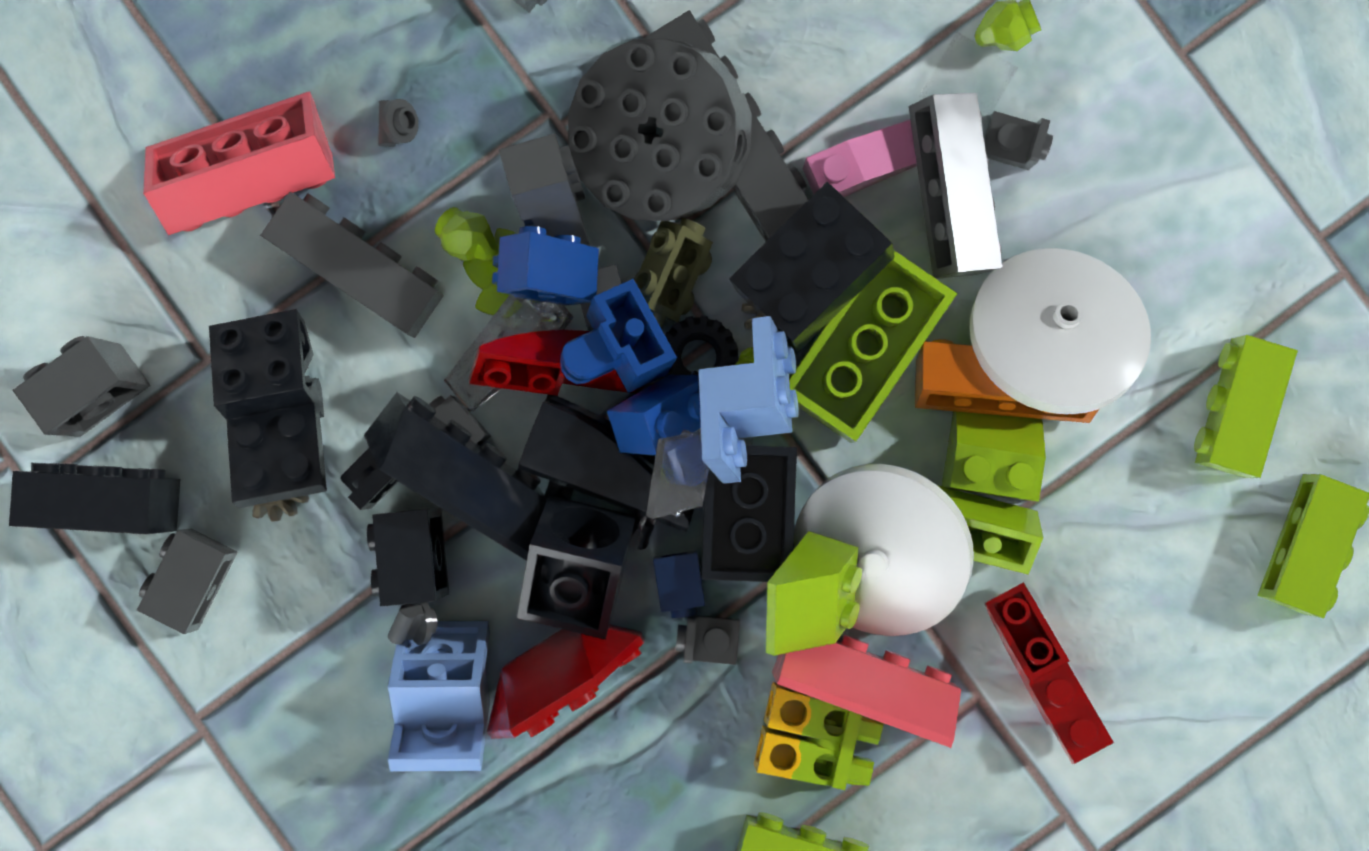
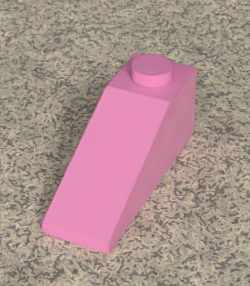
[802,120,917,197]

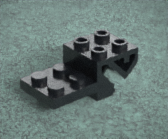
[209,309,327,508]

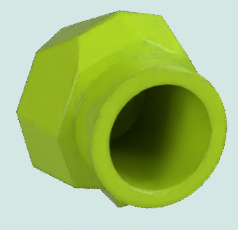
[974,0,1042,51]
[435,207,498,261]

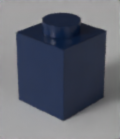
[653,550,705,618]

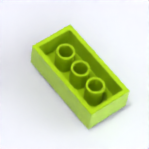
[789,250,958,443]

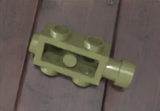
[634,218,713,329]

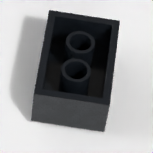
[729,182,895,352]
[701,445,797,582]
[9,462,181,534]

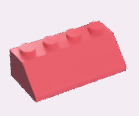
[143,91,335,236]
[772,635,961,748]

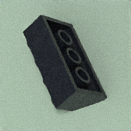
[364,392,547,561]

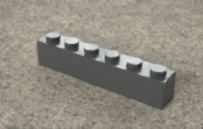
[644,10,808,242]

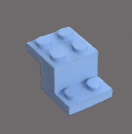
[698,316,799,484]
[388,621,490,771]

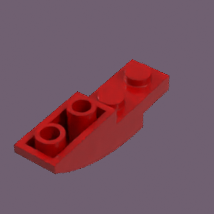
[469,330,644,396]
[984,582,1114,764]

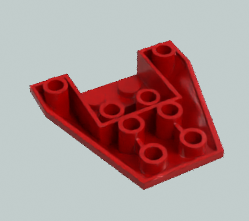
[487,624,645,739]

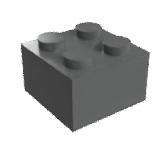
[13,336,151,437]

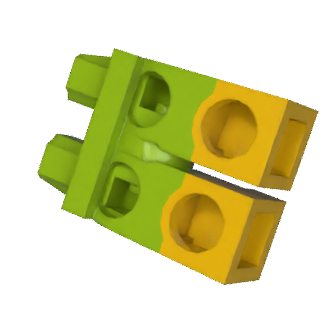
[753,681,884,790]

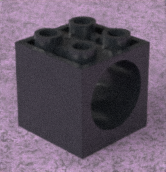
[517,495,636,640]

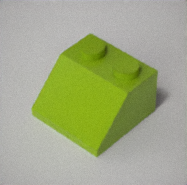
[941,411,1046,502]
[766,531,862,656]

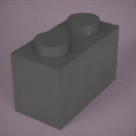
[137,529,238,634]

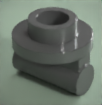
[378,99,418,147]
[388,602,437,645]

